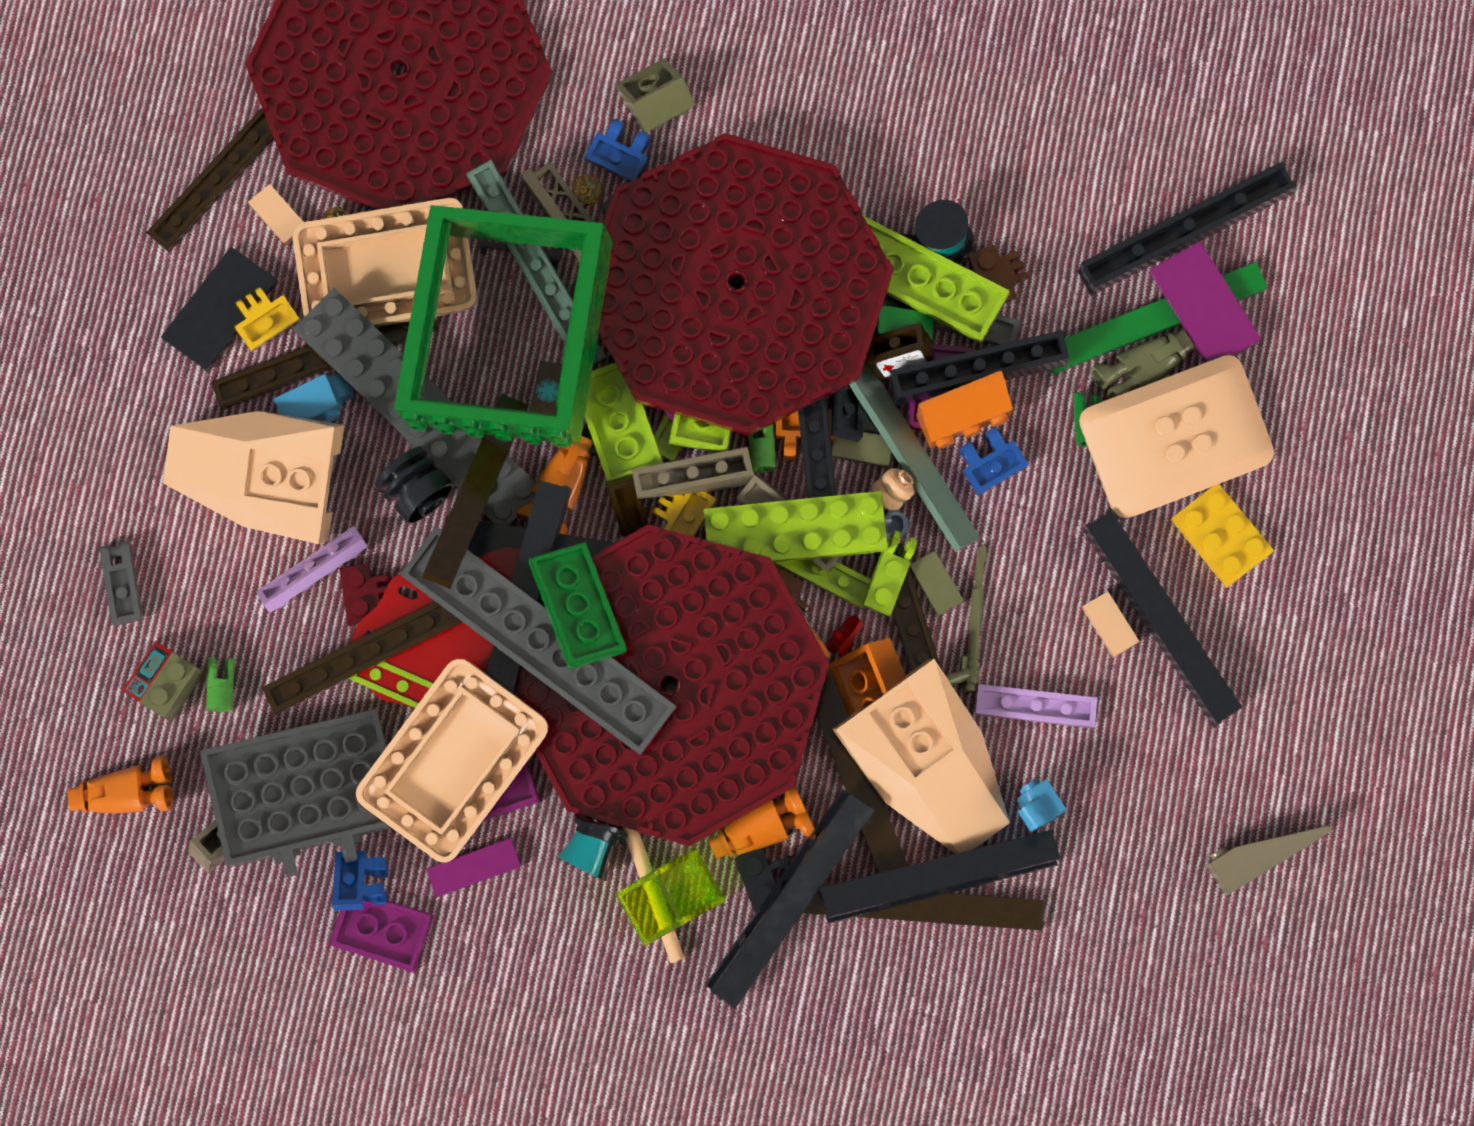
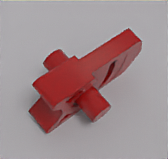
[826,615,863,656]

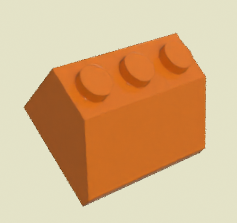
[916,370,1013,449]
[829,638,906,716]

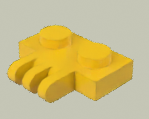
[235,287,300,352]
[651,492,717,537]

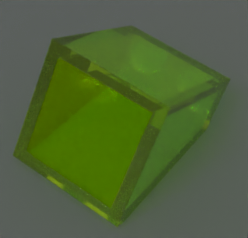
[615,848,726,947]

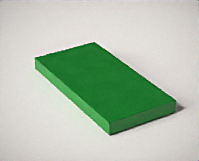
[528,541,627,670]

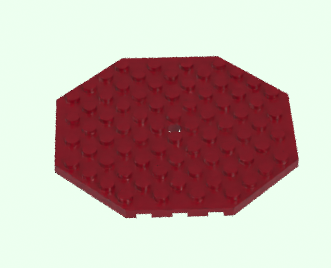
[245,0,553,210]
[598,133,894,436]
[514,524,830,846]

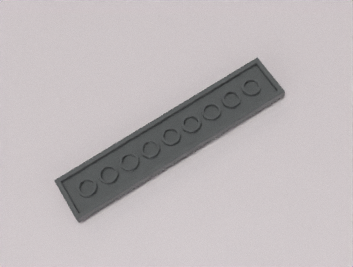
[293,288,535,526]
[400,526,677,755]

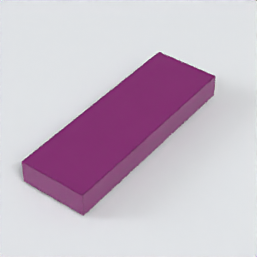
[426,838,522,898]

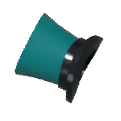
[915,200,974,264]
[556,814,628,881]

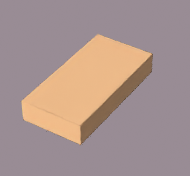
[248,184,304,246]
[1082,591,1140,658]

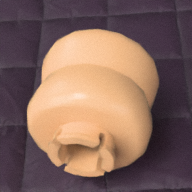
[872,468,914,511]

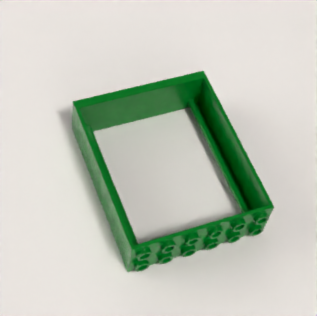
[394,205,613,448]

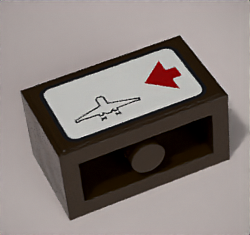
[868,322,935,381]

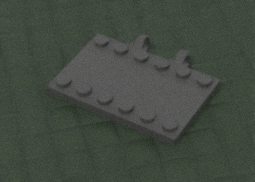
[200,709,391,878]

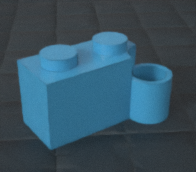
[274,374,354,422]
[1016,778,1067,832]

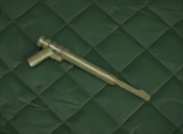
[946,546,987,693]

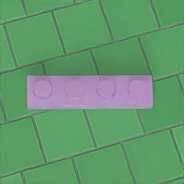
[256,526,368,613]
[975,684,1098,729]

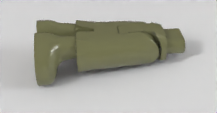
[1090,330,1195,399]

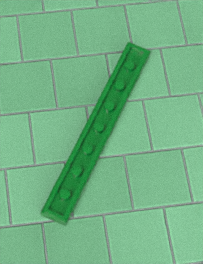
[1051,262,1268,375]

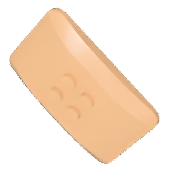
[293,198,477,327]
[1079,355,1274,518]
[356,659,548,862]

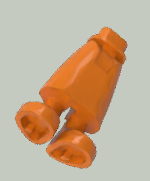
[515,436,594,535]
[67,755,174,813]
[708,787,815,859]

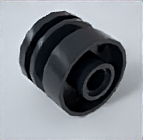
[375,446,455,525]

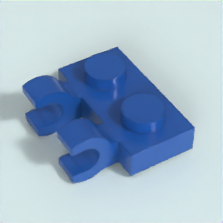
[584,118,651,182]
[959,427,1029,496]
[332,851,389,911]

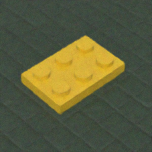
[1171,484,1274,588]

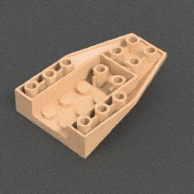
[163,411,344,544]
[833,659,1010,854]

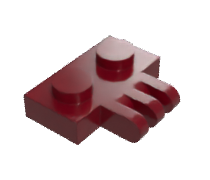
[339,563,392,627]

